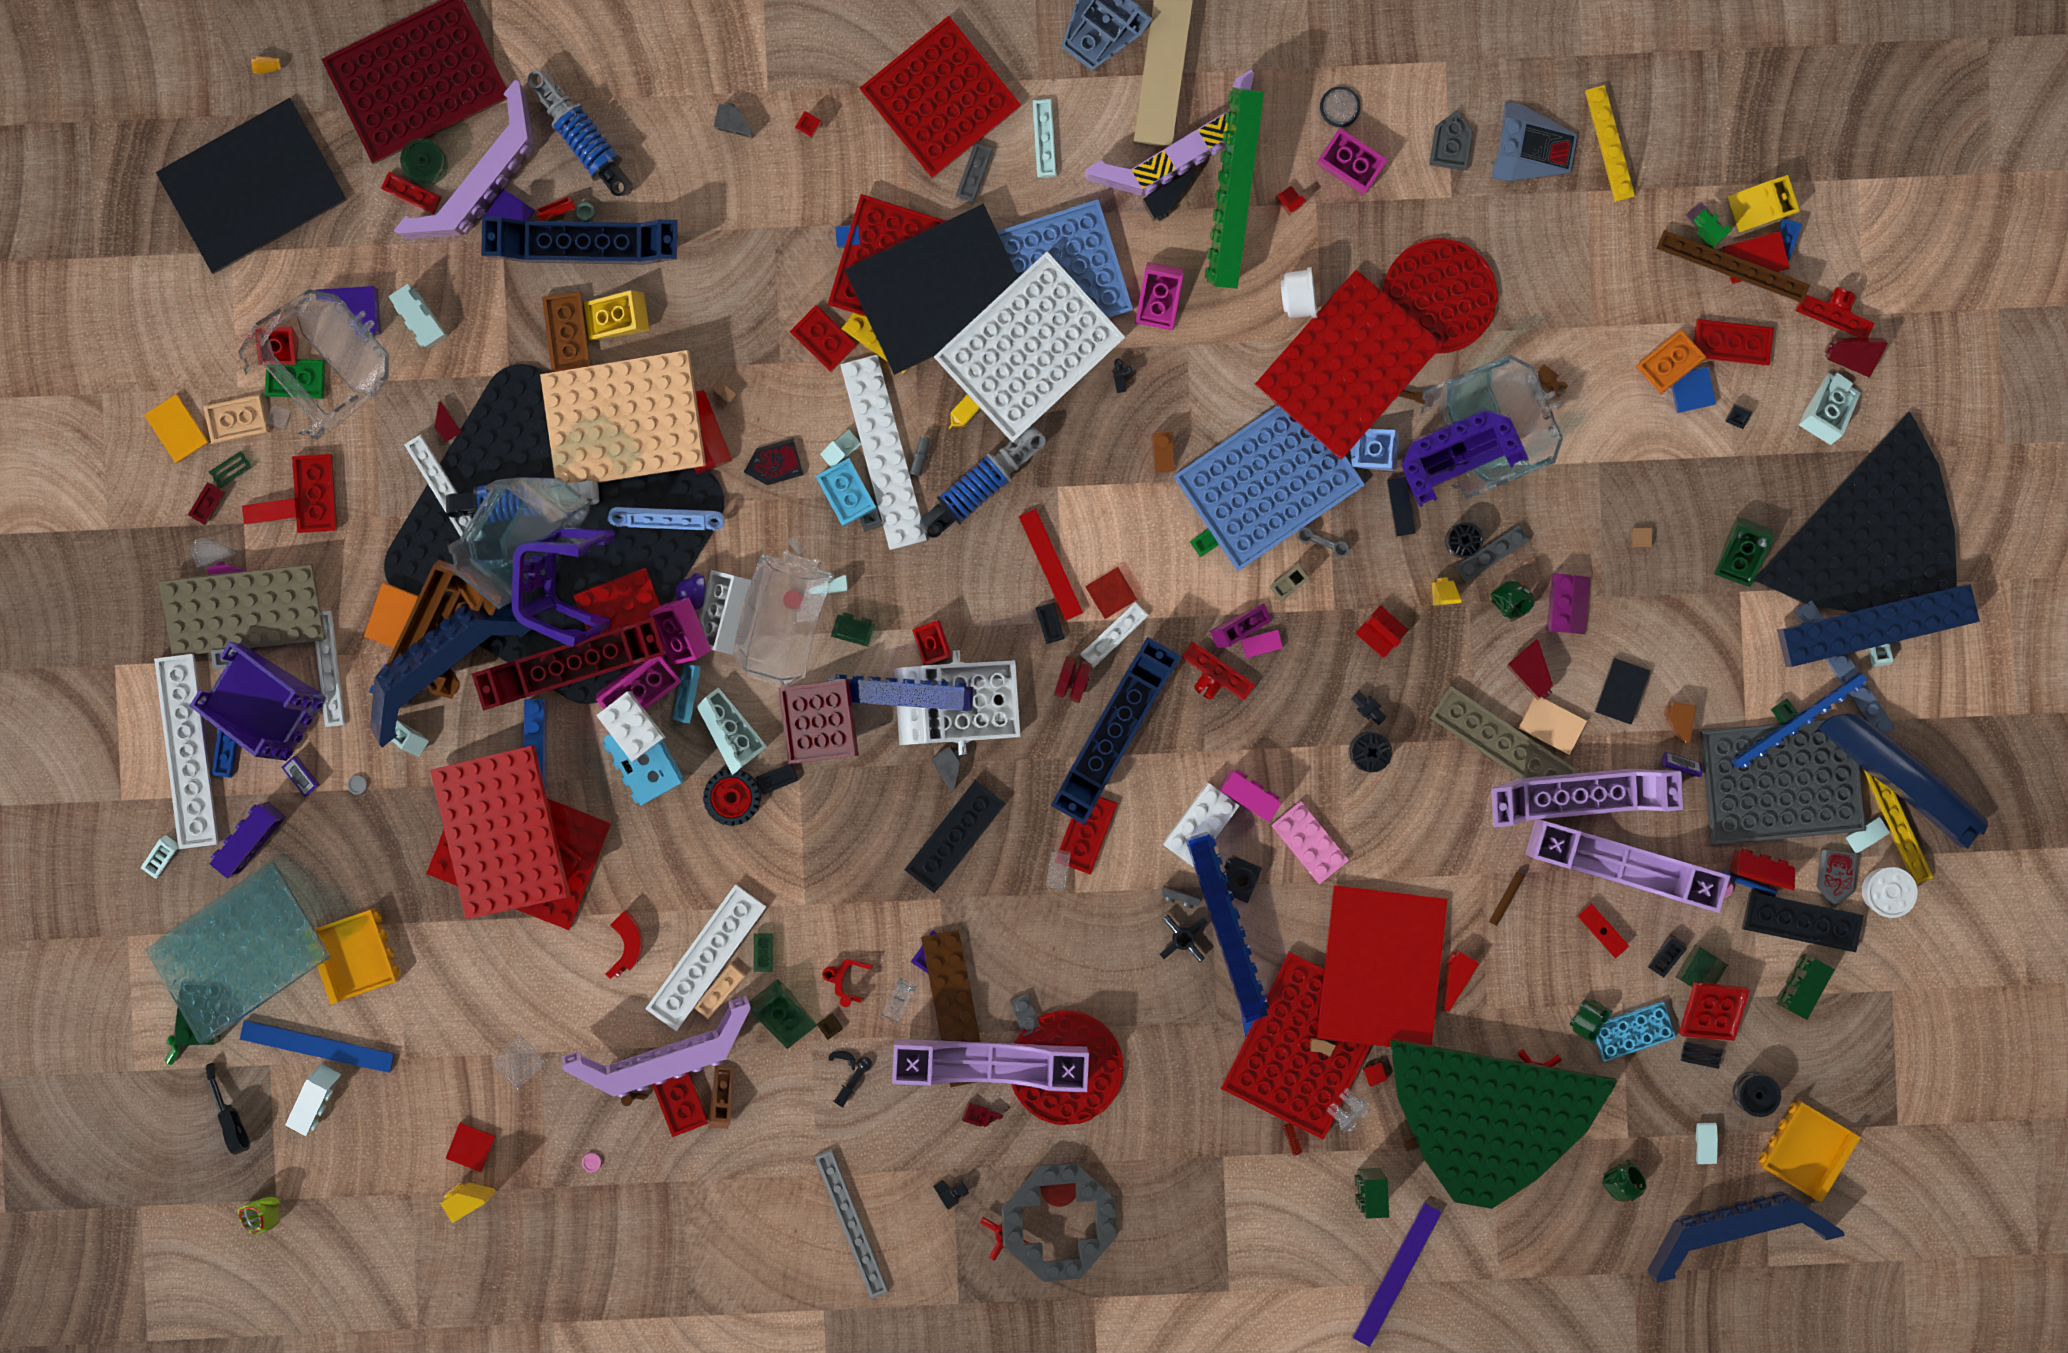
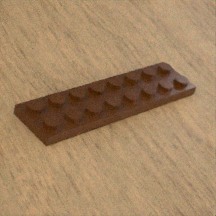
[921,929,981,1087]

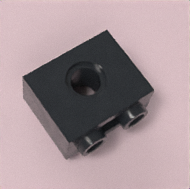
[1217,855,1262,903]

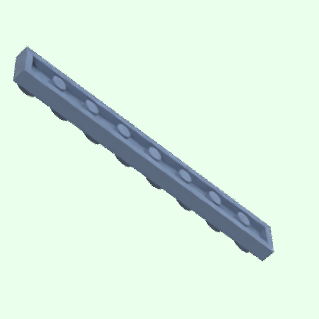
[1794,601,1895,734]

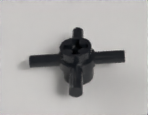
[1159,914,1208,963]

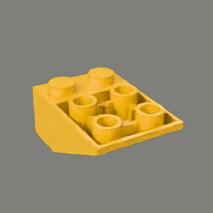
[1727,175,1800,233]

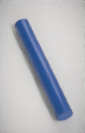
[1721,870,1777,897]

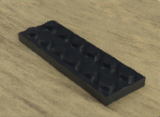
[904,779,1005,893]
[1742,892,1864,953]

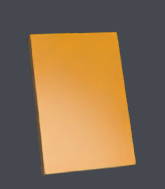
[144,394,209,464]

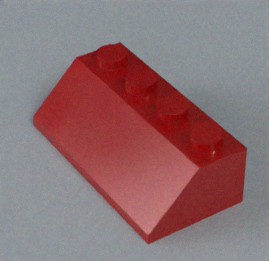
[694,390,733,475]

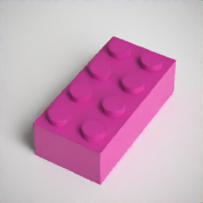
[595,656,681,710]

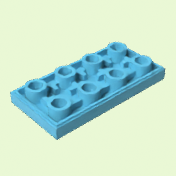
[1596,1001,1676,1062]

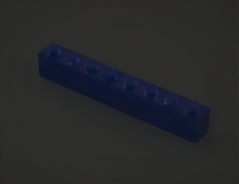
[828,674,974,711]

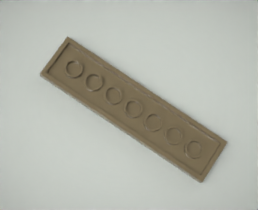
[1429,686,1578,778]

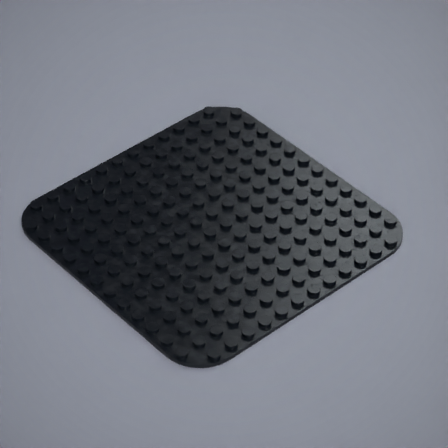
[384,364,725,704]

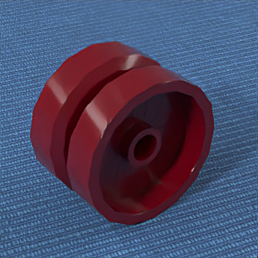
[1054,656,1092,703]

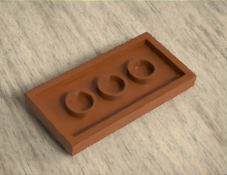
[542,292,591,372]

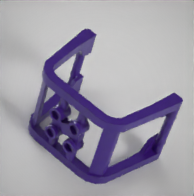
[512,527,614,647]

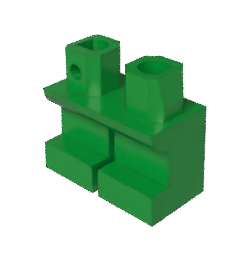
[1693,209,1732,248]

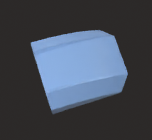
[1349,429,1400,471]

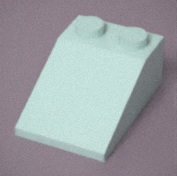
[1799,373,1861,445]

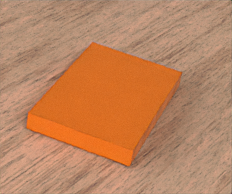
[1636,329,1707,395]
[364,583,419,648]

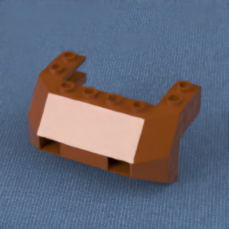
[386,560,500,699]

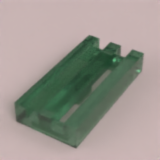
[209,451,253,488]

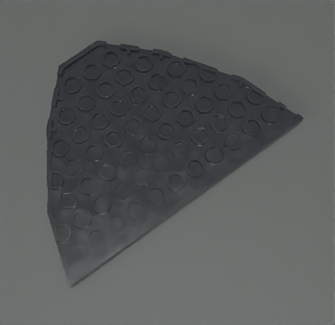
[1754,412,1957,612]

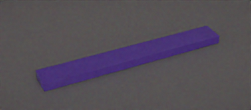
[1352,1202,1442,1347]

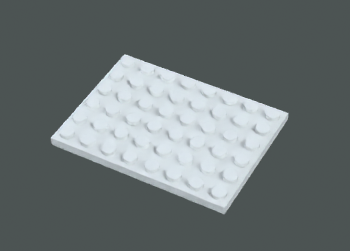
[934,252,1125,442]

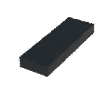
[1386,477,1416,537]

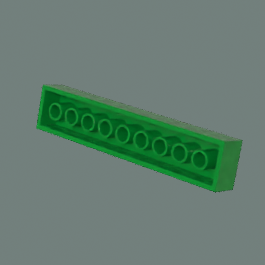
[1205,87,1264,289]

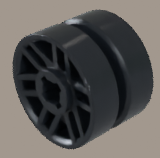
[1445,522,1483,558]

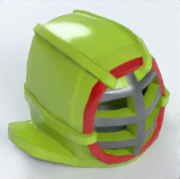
[237,1196,280,1235]

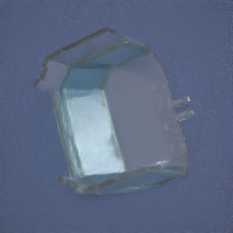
[1421,355,1563,499]
[448,477,590,609]

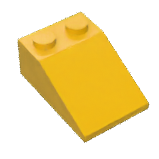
[584,290,649,341]

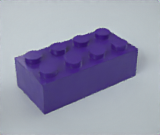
[209,802,287,879]

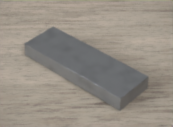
[955,143,993,204]

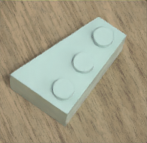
[388,284,448,349]
[286,1064,342,1136]

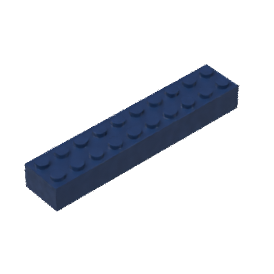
[1777,584,1980,667]

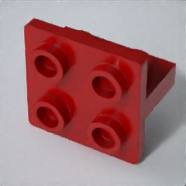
[1355,606,1408,658]

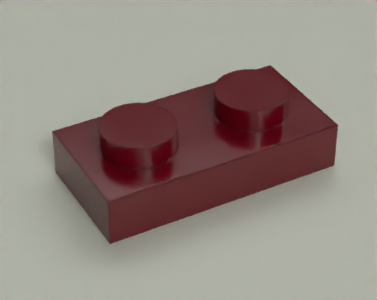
[187,482,226,525]

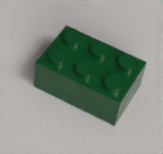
[1777,954,1835,1020]
[1354,1168,1389,1219]

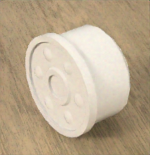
[1281,267,1317,318]
[1862,867,1918,918]

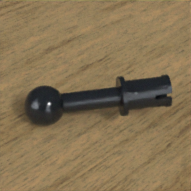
[833,1057,872,1108]

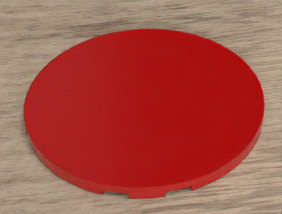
[1382,238,1498,354]
[1011,1010,1124,1125]

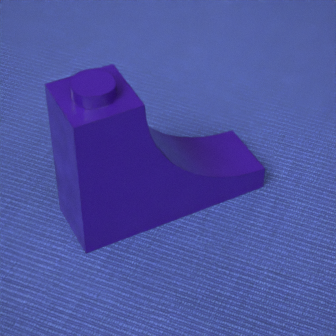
[316,286,381,339]

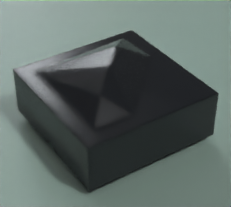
[1725,403,1752,429]

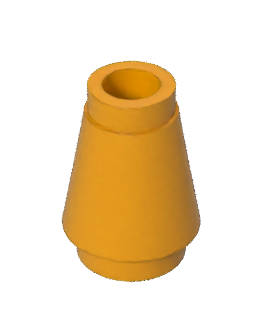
[251,56,281,75]

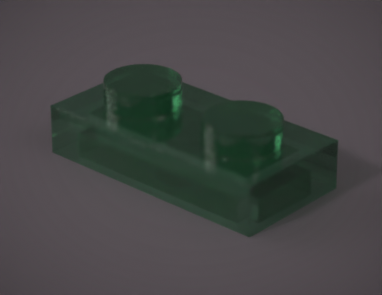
[753,933,773,972]

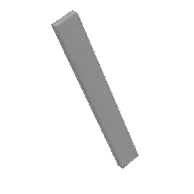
[814,1149,889,1299]

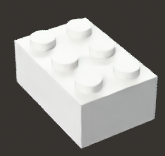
[596,691,666,762]

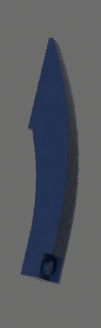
[1818,713,1988,849]

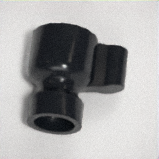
[933,1180,969,1210]

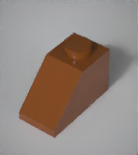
[1151,431,1174,473]
[1664,702,1696,744]

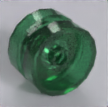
[400,139,448,186]

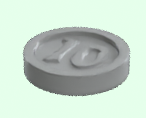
[347,775,367,794]

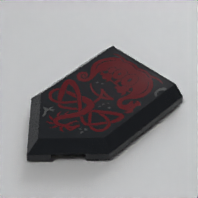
[744,438,804,486]

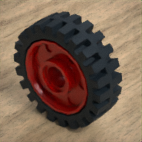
[703,769,761,826]

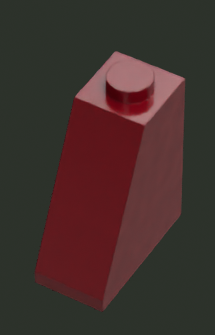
[1824,338,1888,378]
[1507,639,1554,700]

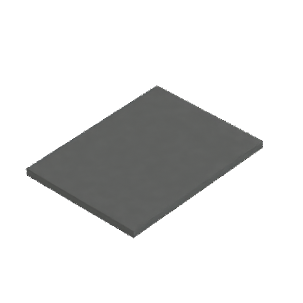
[1700,719,1866,845]

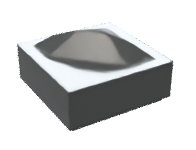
[860,507,882,532]

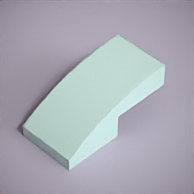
[1845,816,1890,853]
[1695,1123,1718,1164]

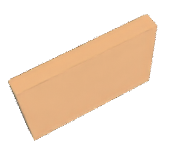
[203,394,269,444]
[1517,697,1587,755]

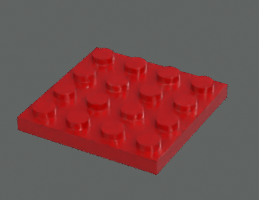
[573,568,661,635]

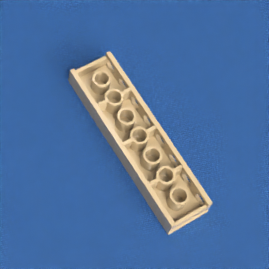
[1133,0,1193,147]

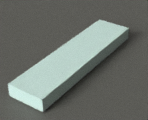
[1032,99,1057,178]

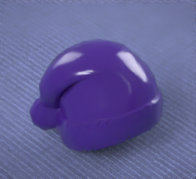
[675,573,705,610]

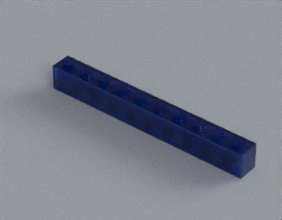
[1185,831,1270,1023]

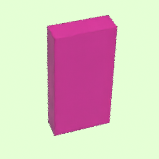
[1241,630,1283,658]

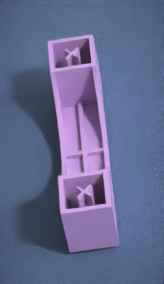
[1525,819,1730,913]
[892,1039,1089,1092]

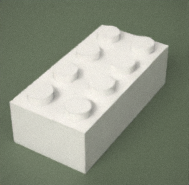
[1162,782,1240,867]

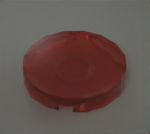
[1040,1183,1076,1207]

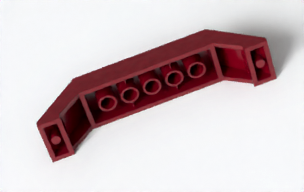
[472,617,666,711]

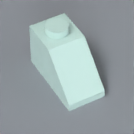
[391,720,429,757]

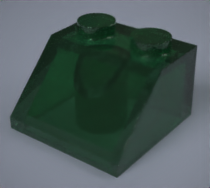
[830,612,876,647]
[1675,945,1728,988]

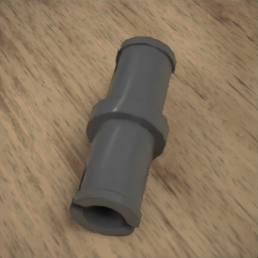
[910,436,932,476]

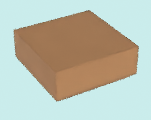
[1631,528,1652,548]

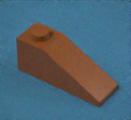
[709,1065,734,1129]

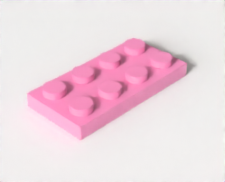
[1271,801,1349,885]

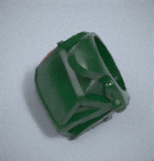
[1491,580,1535,622]
[1602,1159,1647,1202]

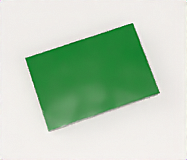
[265,359,325,399]

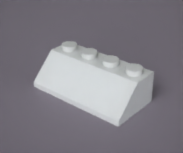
[698,570,752,655]

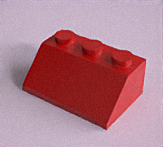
[1729,848,1795,891]

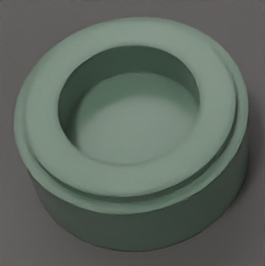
[575,202,596,222]

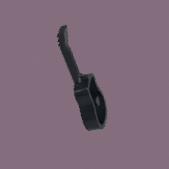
[205,1063,250,1155]

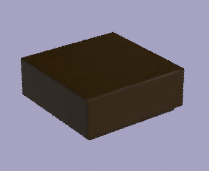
[817,1013,844,1040]

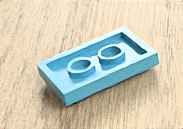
[815,458,877,527]

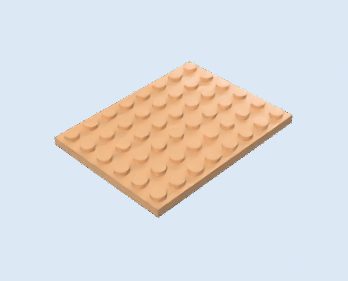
[540,350,706,488]

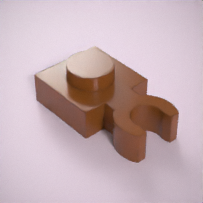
[1532,364,1568,397]

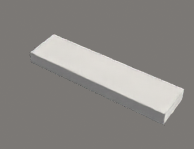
[1080,602,1149,668]

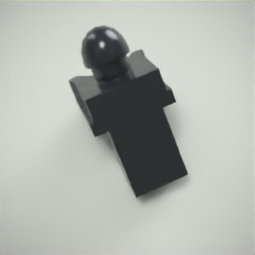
[1112,358,1137,393]

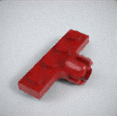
[1795,287,1875,338]
[1181,641,1255,701]

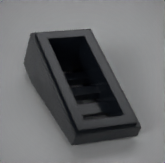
[1648,934,1687,978]

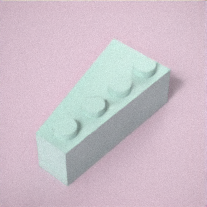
[697,687,767,775]

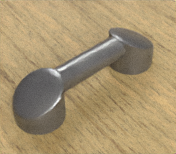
[1297,527,1349,557]

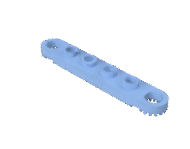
[608,507,724,530]

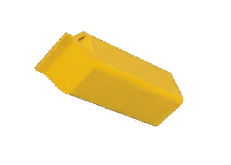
[949,394,981,430]

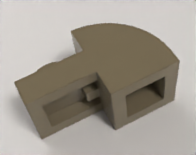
[1269,564,1310,602]

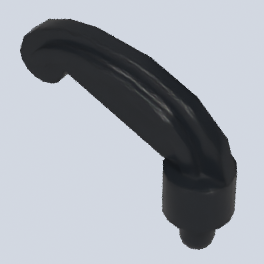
[828,1051,856,1070]

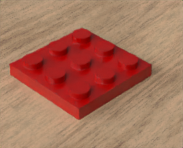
[1679,982,1750,1041]

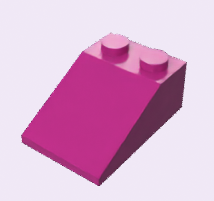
[1135,262,1185,330]

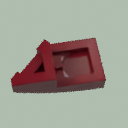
[434,400,462,443]
[961,1102,1003,1128]

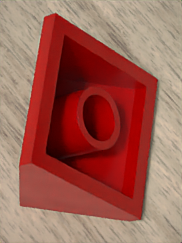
[253,326,299,365]
[912,620,952,666]

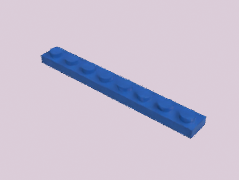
[1731,673,1867,768]

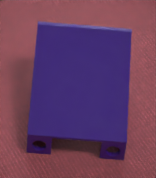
[189,641,326,761]

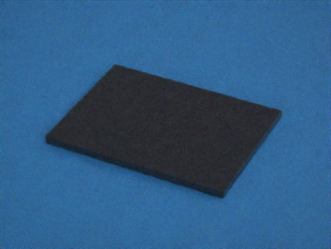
[155,98,348,274]
[844,203,1019,375]

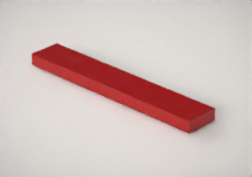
[1018,508,1083,621]

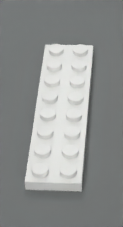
[645,884,767,1031]

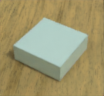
[1827,373,1853,398]

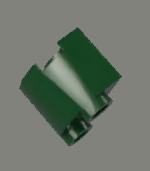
[1570,999,1613,1044]

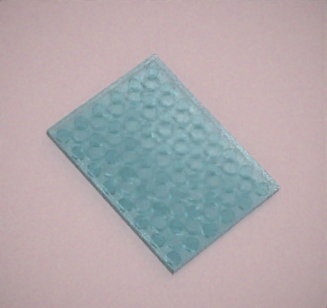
[145,862,331,1045]

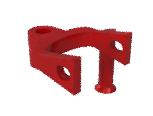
[822,959,873,1007]

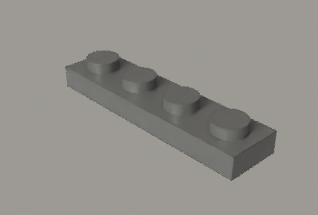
[1454,525,1529,583]

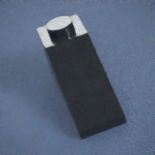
[1142,170,1195,222]

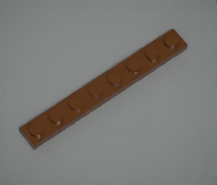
[1656,230,1810,303]

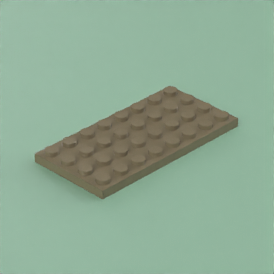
[158,564,326,656]

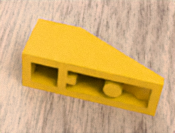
[1431,577,1461,606]

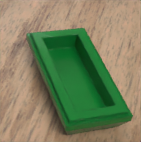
[1190,529,1219,557]

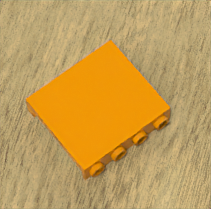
[305,908,401,1005]
[1758,1099,1861,1203]

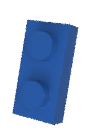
[1778,218,1802,261]

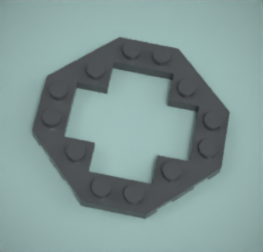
[1002,1162,1117,1282]

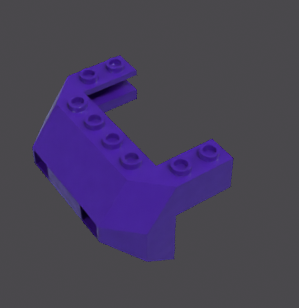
[1401,409,1529,507]

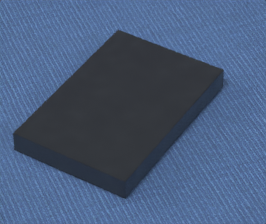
[1594,658,1650,725]

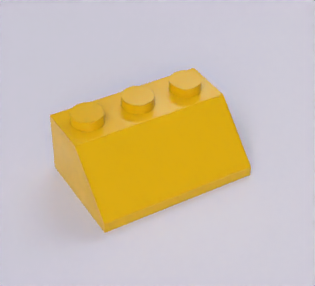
[440,1182,497,1223]

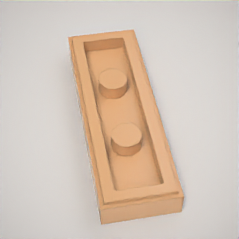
[694,963,746,1019]

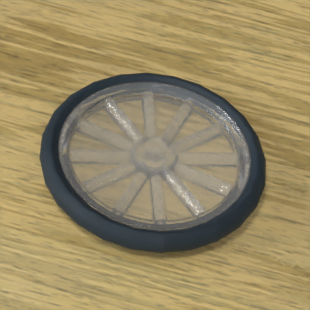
[1320,87,1360,127]

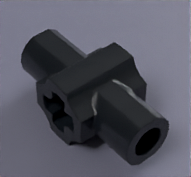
[1351,691,1387,726]

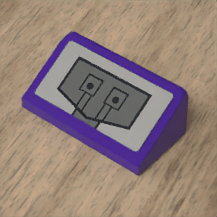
[1661,752,1702,777]
[281,756,321,797]

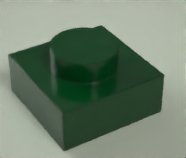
[1770,698,1799,725]

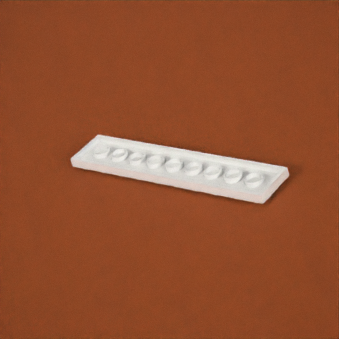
[840,355,927,550]
[154,654,219,849]

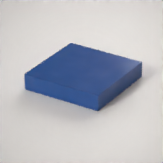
[1671,367,1716,413]

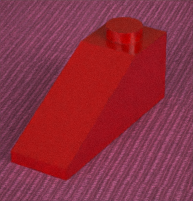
[1443,950,1479,1012]

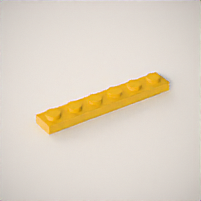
[1585,85,1635,202]

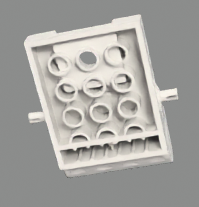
[894,650,1020,755]

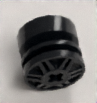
[1348,732,1392,773]

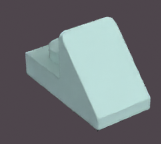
[820,430,862,467]

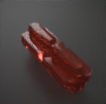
[1283,1123,1302,1156]

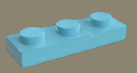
[672,663,701,723]

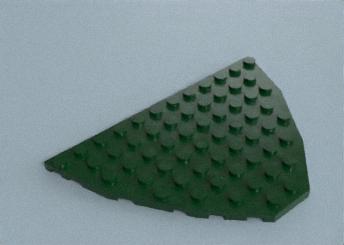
[1390,1039,1617,1209]

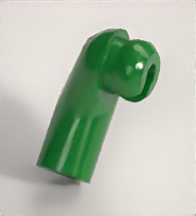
[165,1035,180,1065]

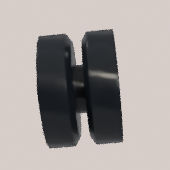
[1732,1071,1781,1117]

